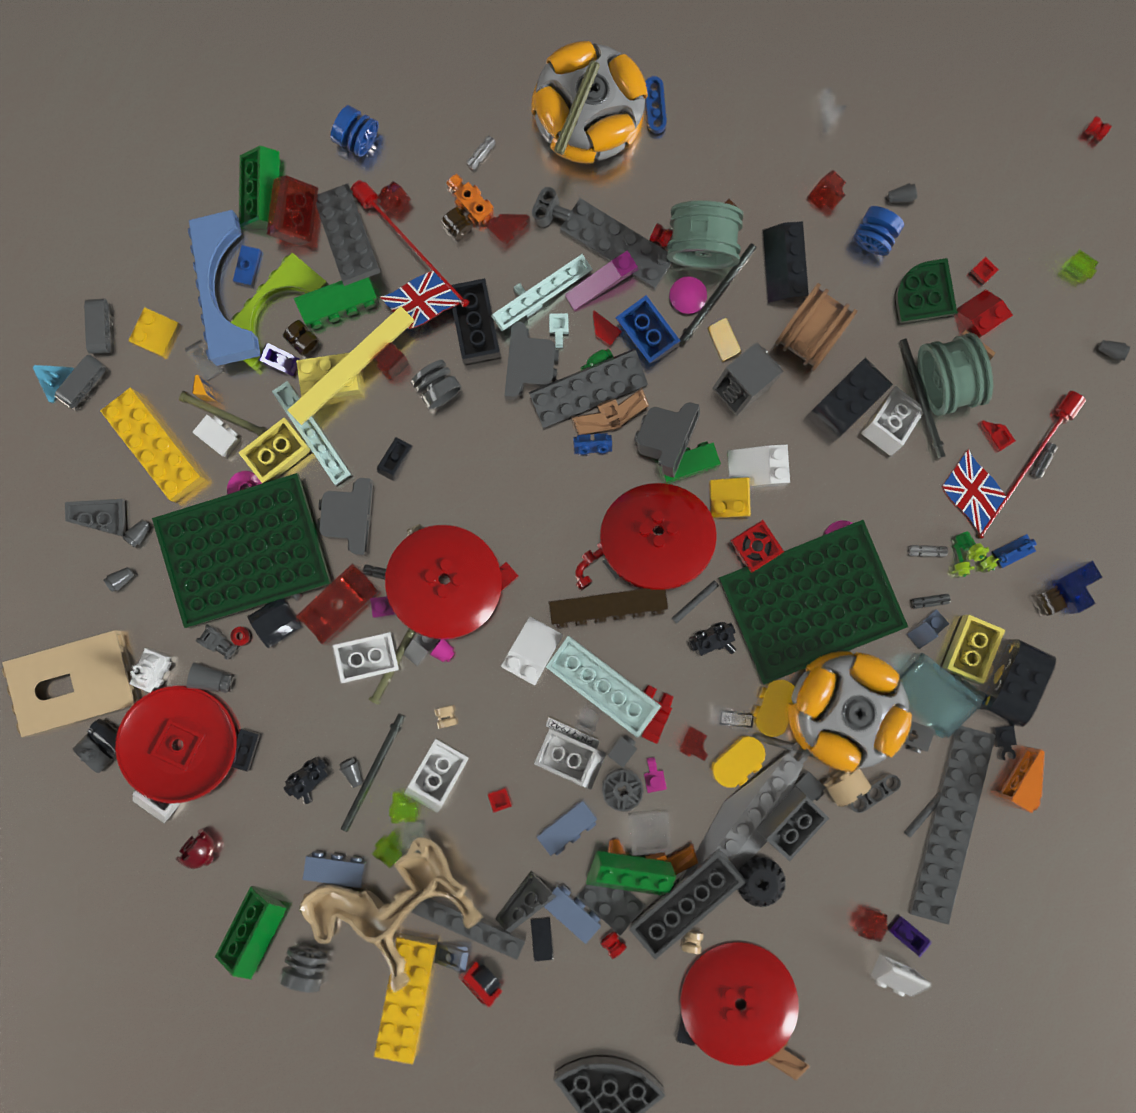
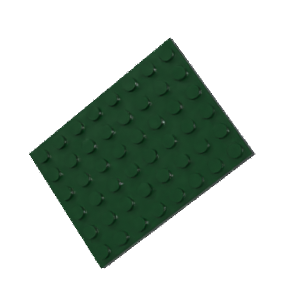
[152,473,332,628]
[719,520,908,685]

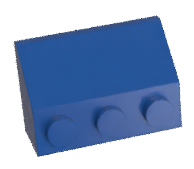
[615,295,680,364]

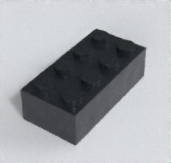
[451,278,501,364]

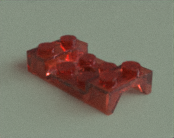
[296,563,380,645]

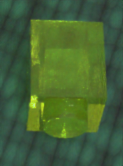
[1063,250,1099,283]

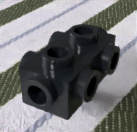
[689,622,736,656]
[283,757,328,804]

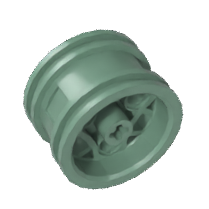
[667,201,744,269]
[917,333,993,416]

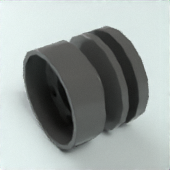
[411,360,462,410]
[602,767,644,812]
[279,946,328,993]

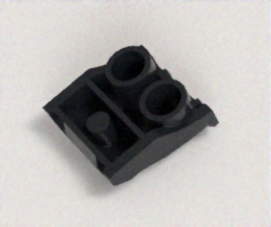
[247,598,303,648]

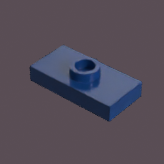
[233,245,261,287]

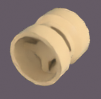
[434,705,457,729]
[681,930,704,954]

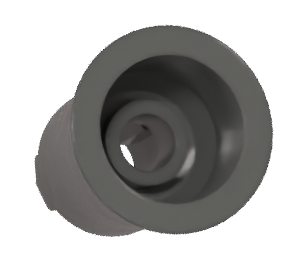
[187,662,231,693]

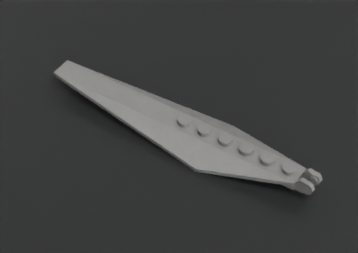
[680,742,811,881]

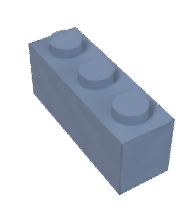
[537,799,597,856]
[303,851,367,888]
[544,884,601,944]

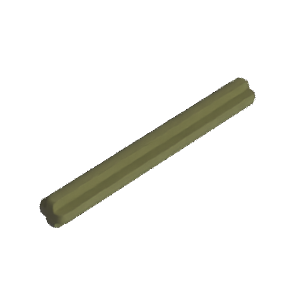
[554,60,600,155]

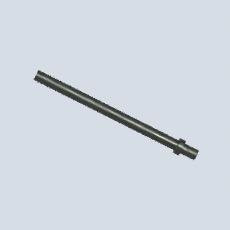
[679,243,757,346]
[899,338,946,459]
[340,714,405,832]

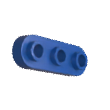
[645,76,667,134]

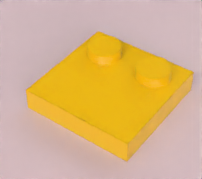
[128,307,180,358]
[711,477,751,518]

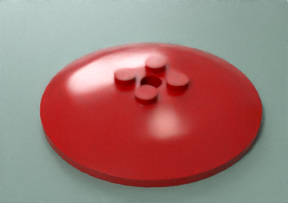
[600,483,717,590]
[385,525,502,639]
[115,686,237,804]
[680,942,799,1066]

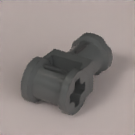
[196,624,237,660]

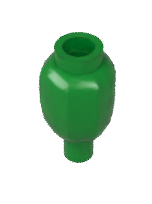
[580,349,614,370]

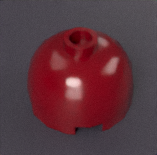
[176,829,215,869]

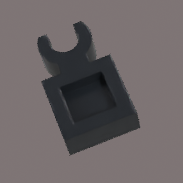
[992,725,1017,760]

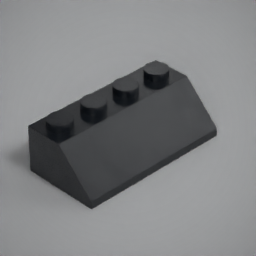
[762,221,809,304]

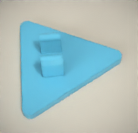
[33,365,74,403]

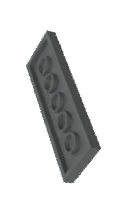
[313,183,381,286]
[560,198,672,290]
[529,349,648,428]

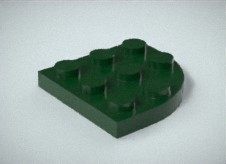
[896,258,958,324]

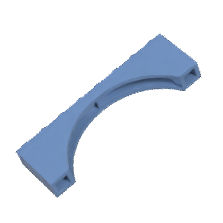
[188,210,261,366]

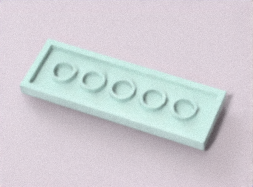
[546,636,661,738]

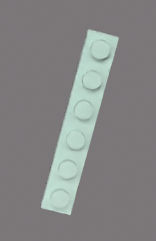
[491,254,593,331]
[272,381,351,486]

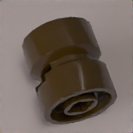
[283,320,319,356]

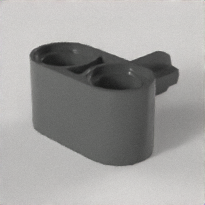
[532,187,572,227]
[73,734,113,773]

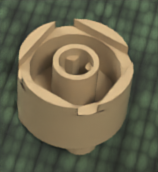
[823,769,871,807]

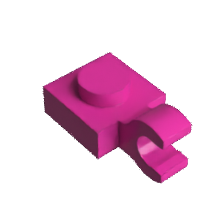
[644,757,667,793]

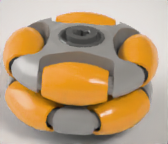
[531,41,648,164]
[788,651,912,772]

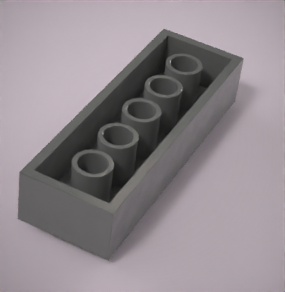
[629,849,745,960]

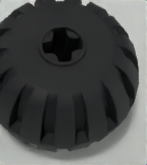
[738,857,786,907]

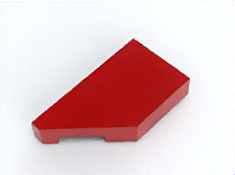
[593,310,622,347]
[979,420,1016,452]

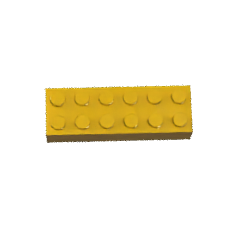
[100,387,206,503]
[374,933,438,1064]

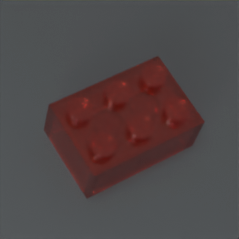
[266,175,318,246]

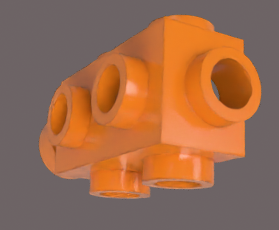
[446,174,493,226]

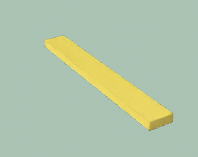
[287,306,414,425]

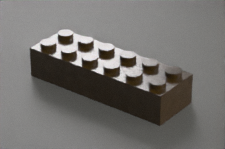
[549,589,668,629]

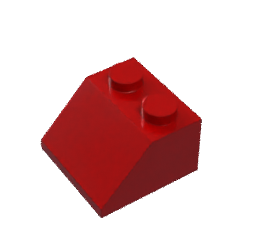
[956,289,1013,339]

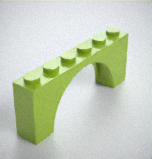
[231,253,329,371]

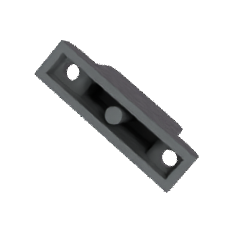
[504,321,559,400]
[634,402,700,478]
[317,478,373,556]

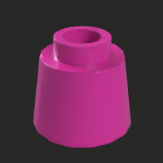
[429,639,454,662]

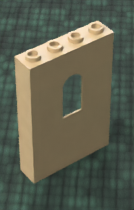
[2,630,139,737]

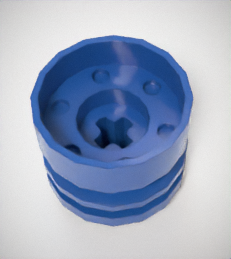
[330,105,379,157]
[853,206,904,256]

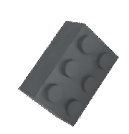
[756,786,829,862]

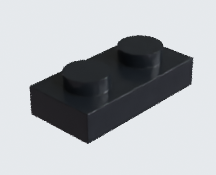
[231,728,260,772]

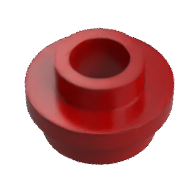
[230,626,250,646]

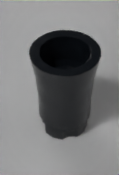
[87,718,118,760]

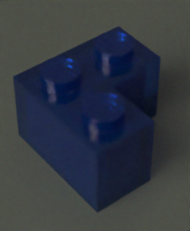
[1051,561,1103,614]

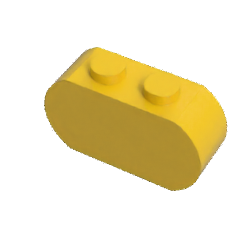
[752,679,795,737]
[711,736,766,788]

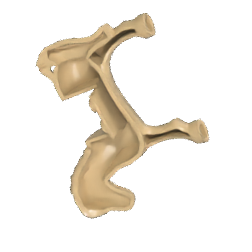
[299,837,483,993]

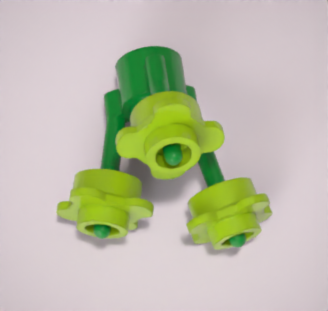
[952,531,999,577]

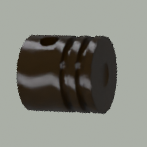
[441,207,473,240]
[1036,585,1068,616]

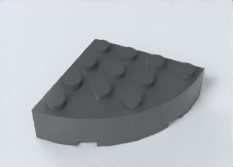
[554,1057,666,1113]

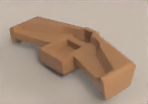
[571,387,649,435]
[764,1041,810,1080]

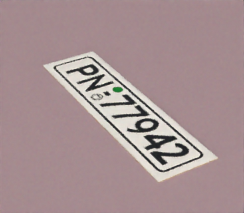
[546,717,600,749]

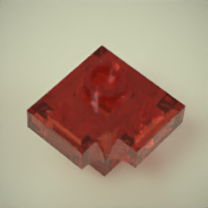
[807,170,846,210]
[678,726,708,761]

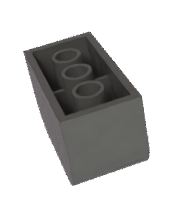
[713,342,784,416]

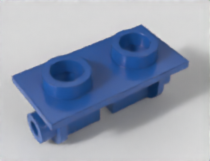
[573,433,612,455]
[993,534,1037,568]

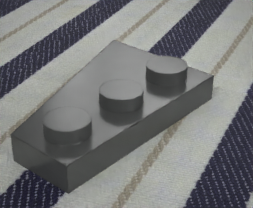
[65,499,126,537]
[495,872,557,932]

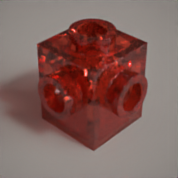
[377,181,411,215]
[855,909,887,942]

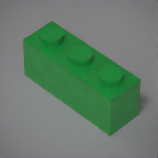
[658,441,721,484]

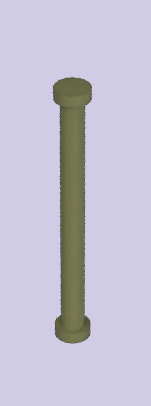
[179,391,267,437]
[368,628,415,705]

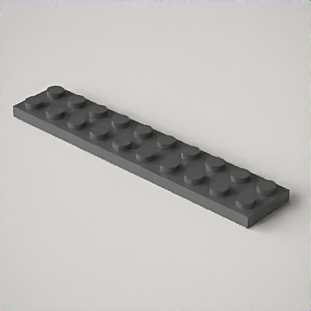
[909,724,996,925]

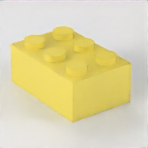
[296,353,362,398]
[239,417,311,483]
[941,615,1005,684]

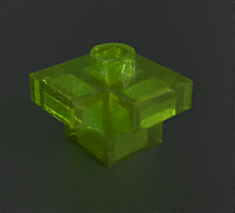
[389,791,418,823]
[372,828,406,868]

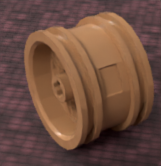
[774,283,858,371]

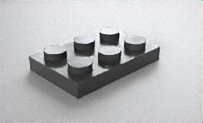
[576,885,646,936]

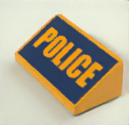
[192,375,216,402]

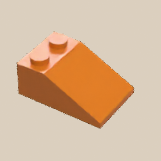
[999,747,1045,813]

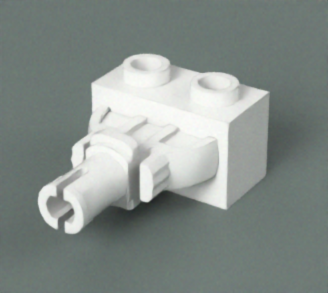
[129,648,172,693]

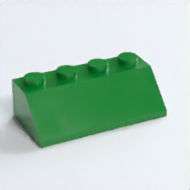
[239,146,281,229]
[294,277,379,329]
[586,851,676,895]
[215,886,287,980]

